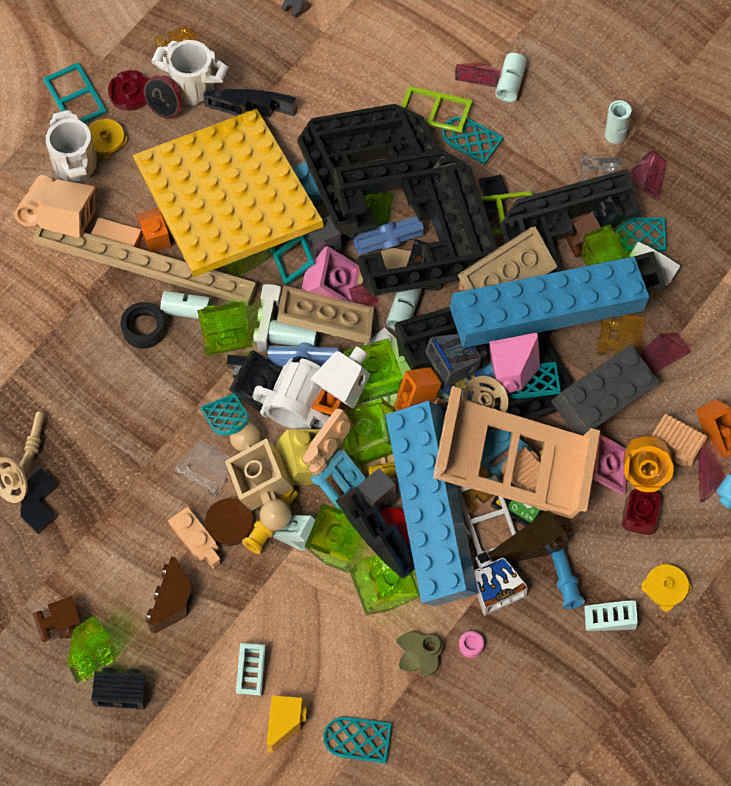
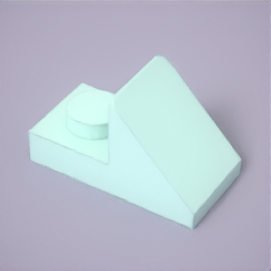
[272,515,317,551]

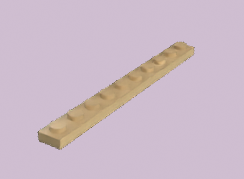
[33,226,256,306]

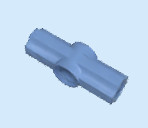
[353,216,424,255]
[267,342,341,367]

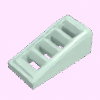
[584,601,637,631]
[236,643,266,696]

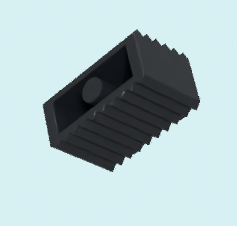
[91,668,147,710]

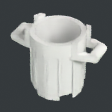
[151,40,228,106]
[46,110,97,184]
[252,358,329,429]

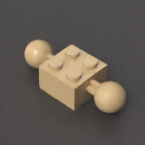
[225,422,293,531]

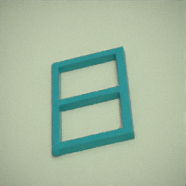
[43,63,107,124]
[270,235,315,285]

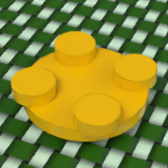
[88,119,128,159]
[641,563,692,612]

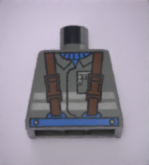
[425,334,487,387]

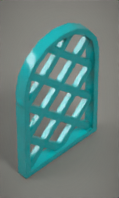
[442,117,504,165]
[607,217,666,252]
[507,362,560,399]
[200,393,249,436]
[323,717,392,764]

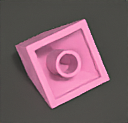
[301,246,360,302]
[489,333,540,393]
[592,434,626,495]

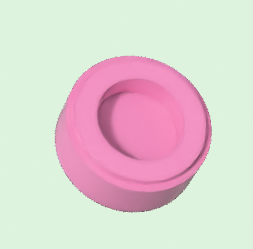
[459,631,484,658]

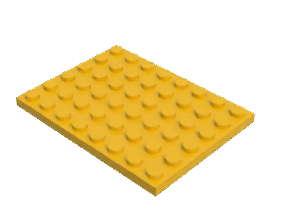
[132,109,324,277]

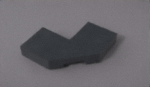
[479,174,507,221]
[20,468,58,535]

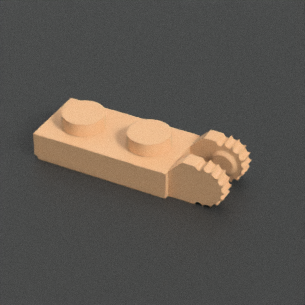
[302,409,353,475]

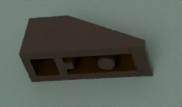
[488,511,569,563]

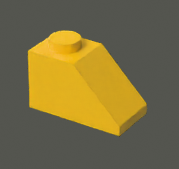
[267,696,307,753]

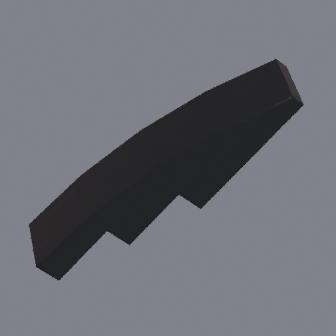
[203,89,297,117]
[335,486,415,579]

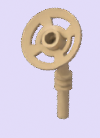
[442,376,508,412]
[0,412,45,503]

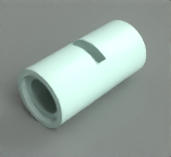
[495,53,527,102]
[605,100,631,144]
[386,288,422,330]
[161,291,211,320]
[268,319,318,347]

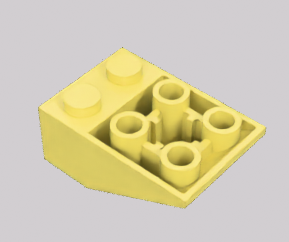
[275,429,362,486]

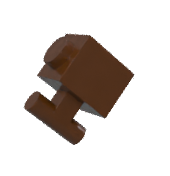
[565,212,612,258]
[33,596,84,642]

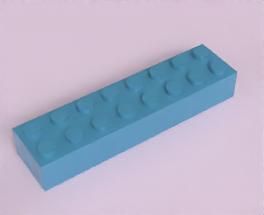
[450,257,649,348]
[386,401,479,606]

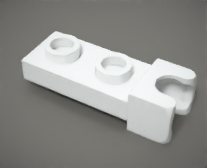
[253,284,281,352]

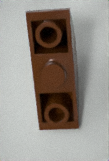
[146,556,194,633]

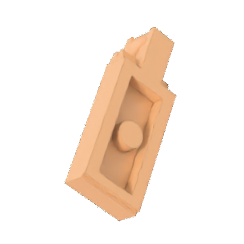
[168,507,221,569]

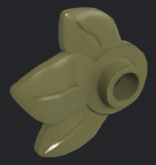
[396,632,443,677]

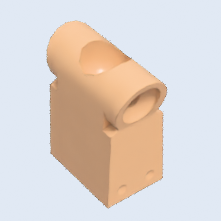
[14,175,96,238]

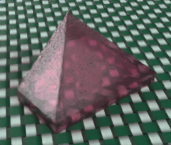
[455,62,500,87]
[629,150,667,200]
[639,333,691,374]
[698,448,725,502]

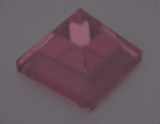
[348,284,378,306]

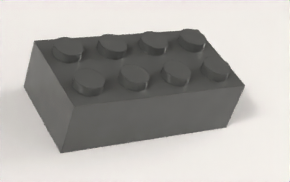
[551,345,660,436]

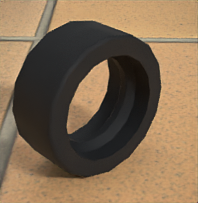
[120,302,166,349]

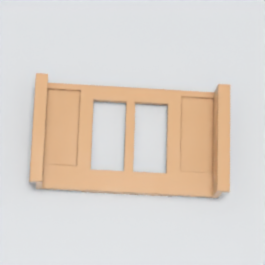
[433,386,600,519]

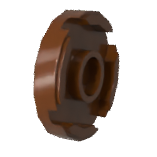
[205,498,254,546]

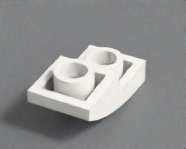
[628,242,680,286]

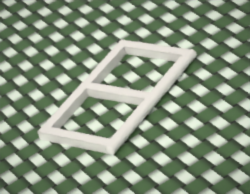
[458,475,516,555]

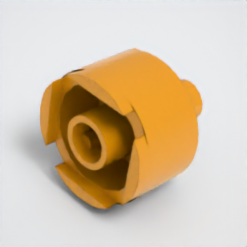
[623,436,673,492]

